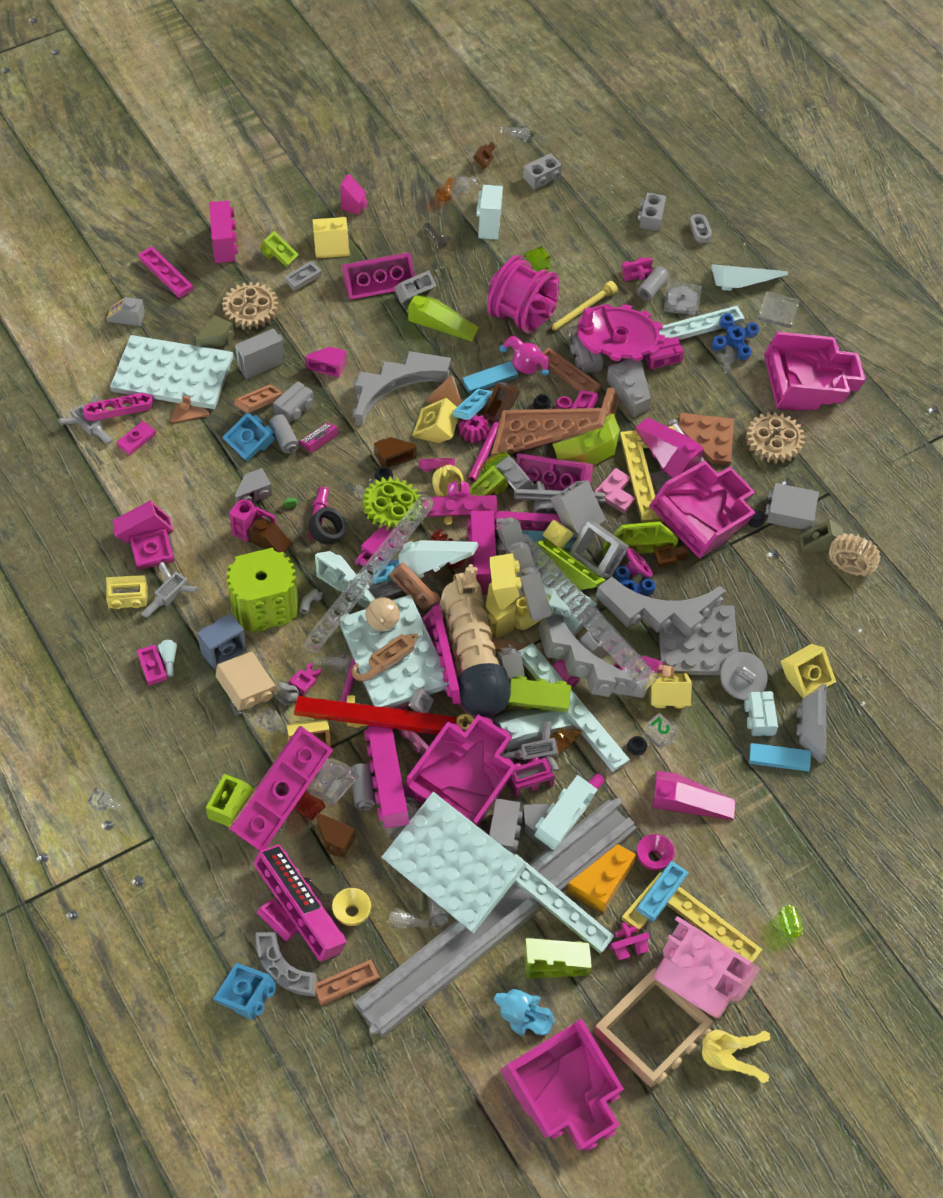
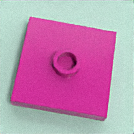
[129,528,175,570]

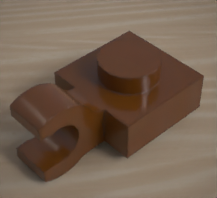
[473,141,496,169]
[653,544,688,568]

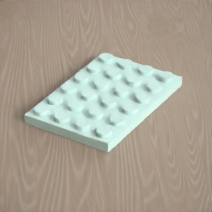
[110,335,233,409]
[337,595,448,708]
[381,792,527,933]

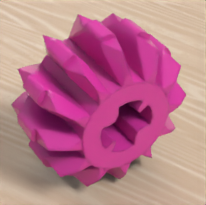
[459,414,489,444]

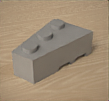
[607,358,651,418]

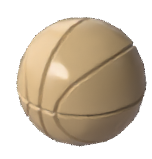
[365,597,400,632]

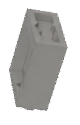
[569,521,629,578]

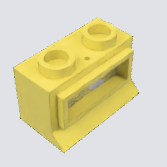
[106,575,148,609]

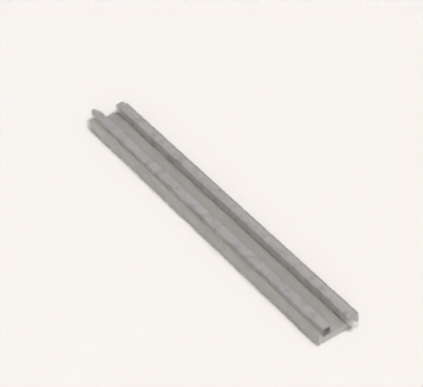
[355,798,637,1039]

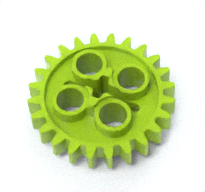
[362,477,423,532]

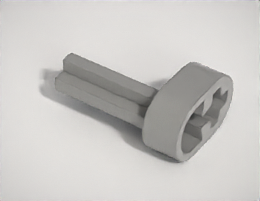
[533,482,558,515]

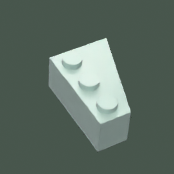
[476,185,503,240]
[534,775,598,850]

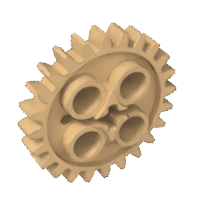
[222,282,279,330]
[746,412,805,463]

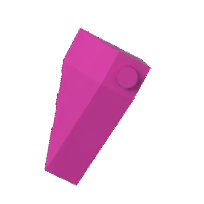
[516,453,593,491]

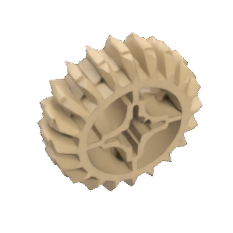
[828,533,881,577]

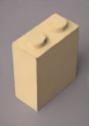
[215,651,276,711]

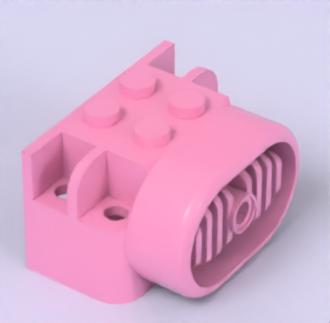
[654,916,760,1018]

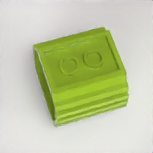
[227,547,299,632]

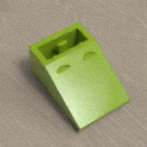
[206,774,255,827]

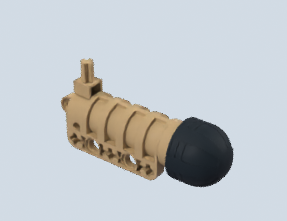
[439,564,511,717]

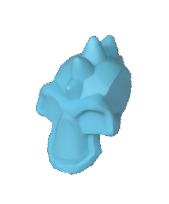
[494,989,554,1036]

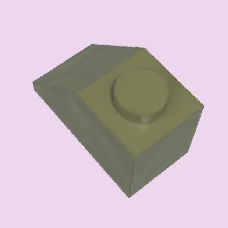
[195,315,234,349]
[799,519,843,552]

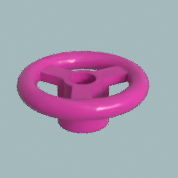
[625,548,653,578]

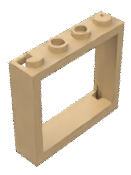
[594,968,713,1088]

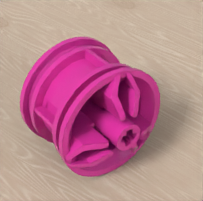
[487,255,559,334]

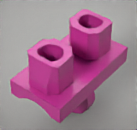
[622,257,653,282]
[608,923,650,960]

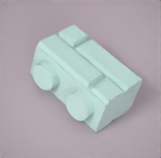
[744,691,778,736]

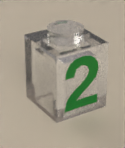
[644,713,677,750]

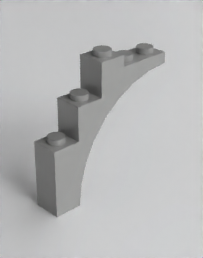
[353,351,451,426]
[494,517,552,621]
[596,577,725,637]
[538,614,651,698]

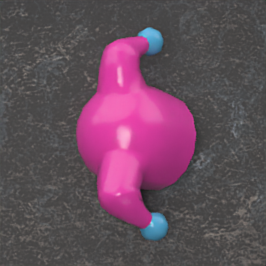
[500,336,549,376]

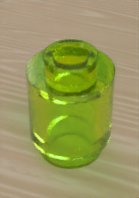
[483,451,510,472]
[778,905,804,938]

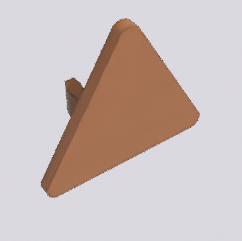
[426,376,462,407]
[170,396,209,424]

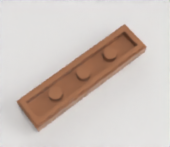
[543,348,602,393]

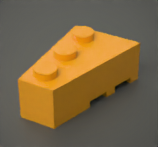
[567,844,636,913]

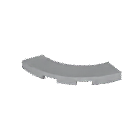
[255,932,316,996]

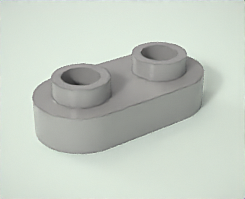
[690,214,712,243]

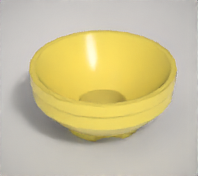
[332,888,371,926]

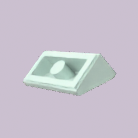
[549,591,572,618]

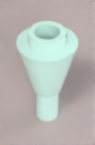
[158,640,177,677]

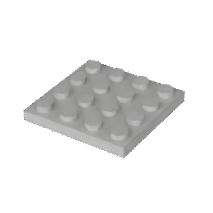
[658,605,738,675]

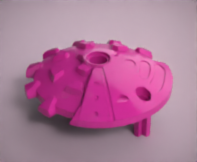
[577,304,665,361]

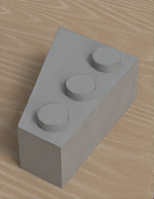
[489,799,523,854]

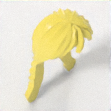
[432,465,464,525]
[702,1030,770,1083]

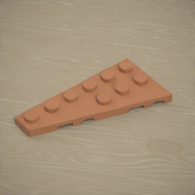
[491,408,606,459]

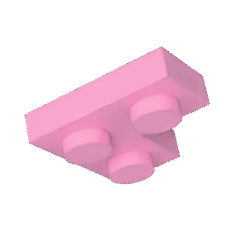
[595,468,635,514]

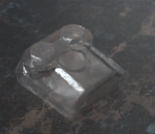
[305,758,359,806]

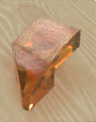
[550,728,582,760]

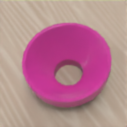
[637,834,675,871]

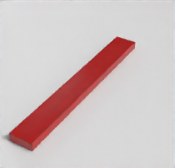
[294,696,457,735]

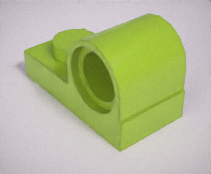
[260,231,299,268]
[470,465,509,496]

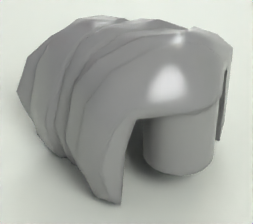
[276,681,299,706]

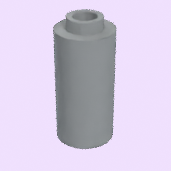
[637,267,669,301]
[269,414,299,454]
[350,764,375,811]

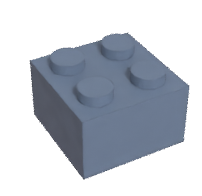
[197,613,247,669]

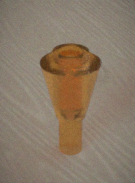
[436,177,454,202]

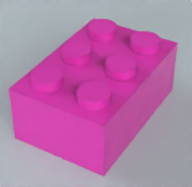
[209,200,238,263]

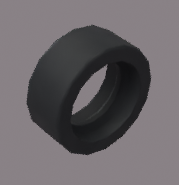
[309,507,346,545]

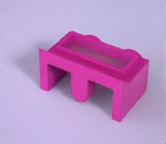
[508,757,555,798]

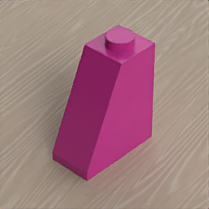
[112,500,174,543]

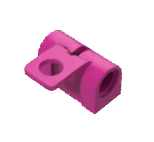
[229,500,276,542]

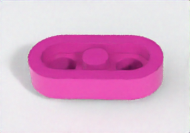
[419,458,455,472]

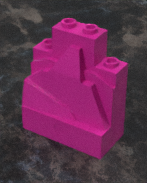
[764,331,866,411]
[649,461,756,559]
[404,715,516,827]
[500,1018,624,1152]

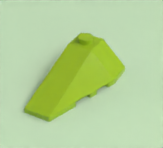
[408,294,479,342]

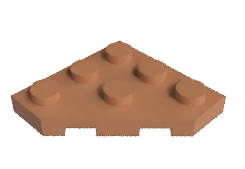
[679,413,734,466]

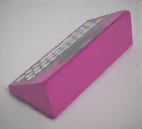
[299,422,338,454]

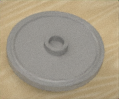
[720,652,768,700]

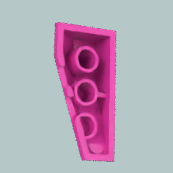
[635,417,704,478]
[652,771,735,820]

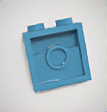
[222,413,275,462]
[213,963,276,1020]

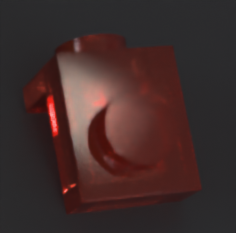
[294,789,326,820]

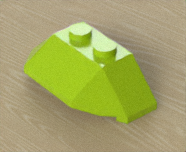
[552,414,620,465]
[602,521,678,557]
[536,538,605,591]

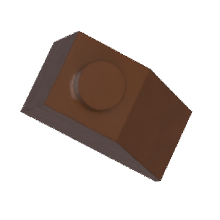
[481,382,521,422]
[374,437,416,468]
[249,516,292,553]
[316,813,356,858]

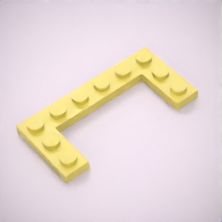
[620,426,674,523]
[621,872,762,963]

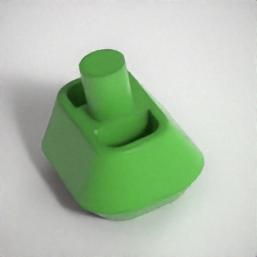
[283,497,298,509]

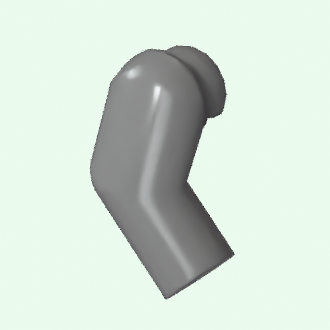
[299,589,323,614]

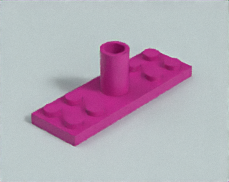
[228,726,333,851]

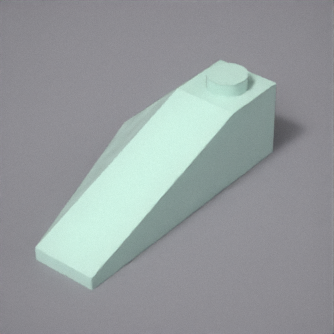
[712,264,788,291]
[399,540,479,579]
[315,551,375,609]

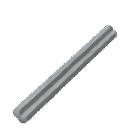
[514,489,605,503]

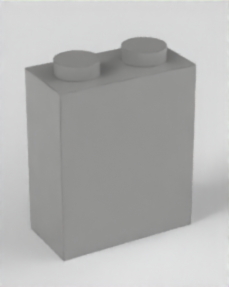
[235,329,285,379]
[550,480,606,538]
[765,483,819,531]

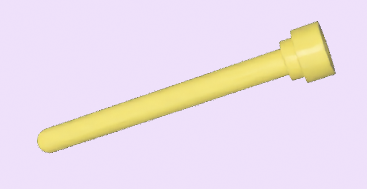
[551,281,618,331]

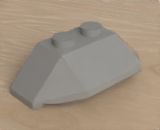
[796,684,827,763]

